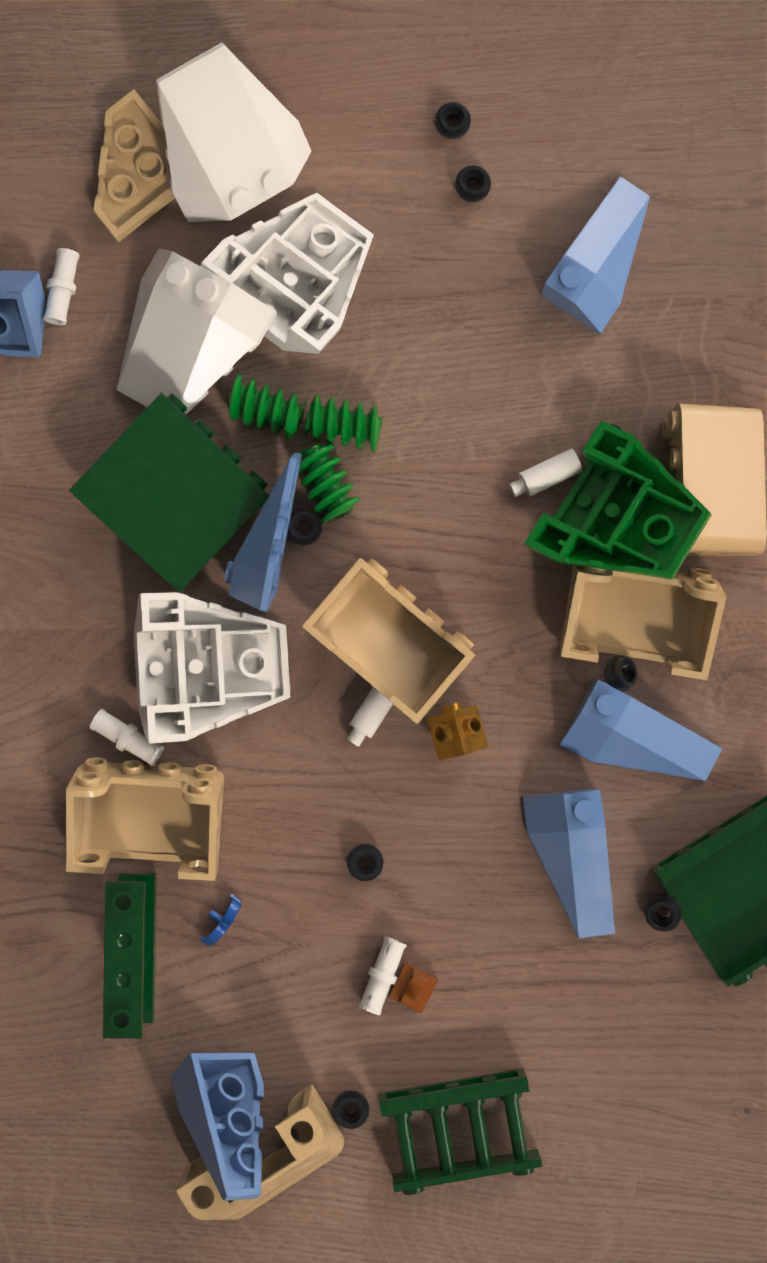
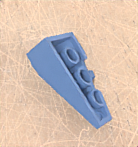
[541,177,650,335]
[0,270,47,358]
[225,453,302,612]
[559,680,722,781]
[522,788,615,938]
[171,1053,264,1201]

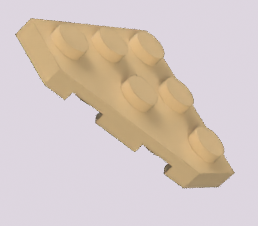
[93,89,175,242]

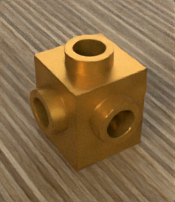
[427,702,489,761]

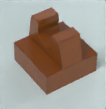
[389,962,438,1013]

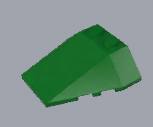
[524,420,712,580]

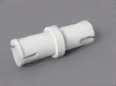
[43,248,79,325]
[90,709,164,767]
[358,936,407,1015]

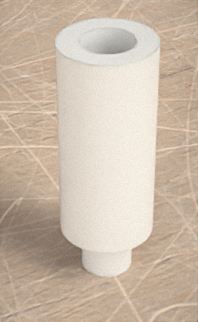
[509,448,583,497]
[347,687,393,747]

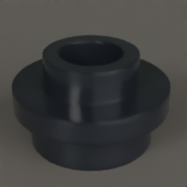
[435,102,471,139]
[455,165,491,202]
[287,509,322,545]
[604,655,637,692]
[347,844,384,881]
[644,894,682,932]
[332,1090,369,1129]

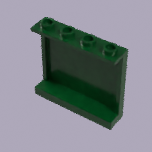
[68,392,270,593]
[650,795,767,987]

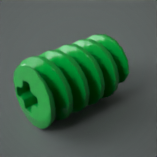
[227,374,308,440]
[305,394,383,452]
[298,444,360,525]

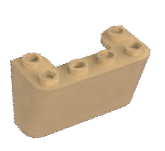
[662,403,766,557]
[302,558,476,724]
[560,565,727,680]
[66,758,224,881]
[176,1084,344,1220]

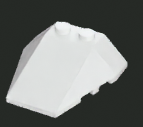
[156,42,311,222]
[201,193,374,354]
[117,248,277,415]
[134,592,290,744]

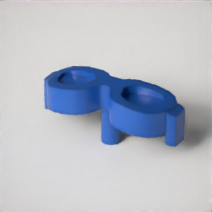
[200,894,242,946]

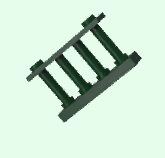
[103,873,157,1039]
[379,1068,543,1195]

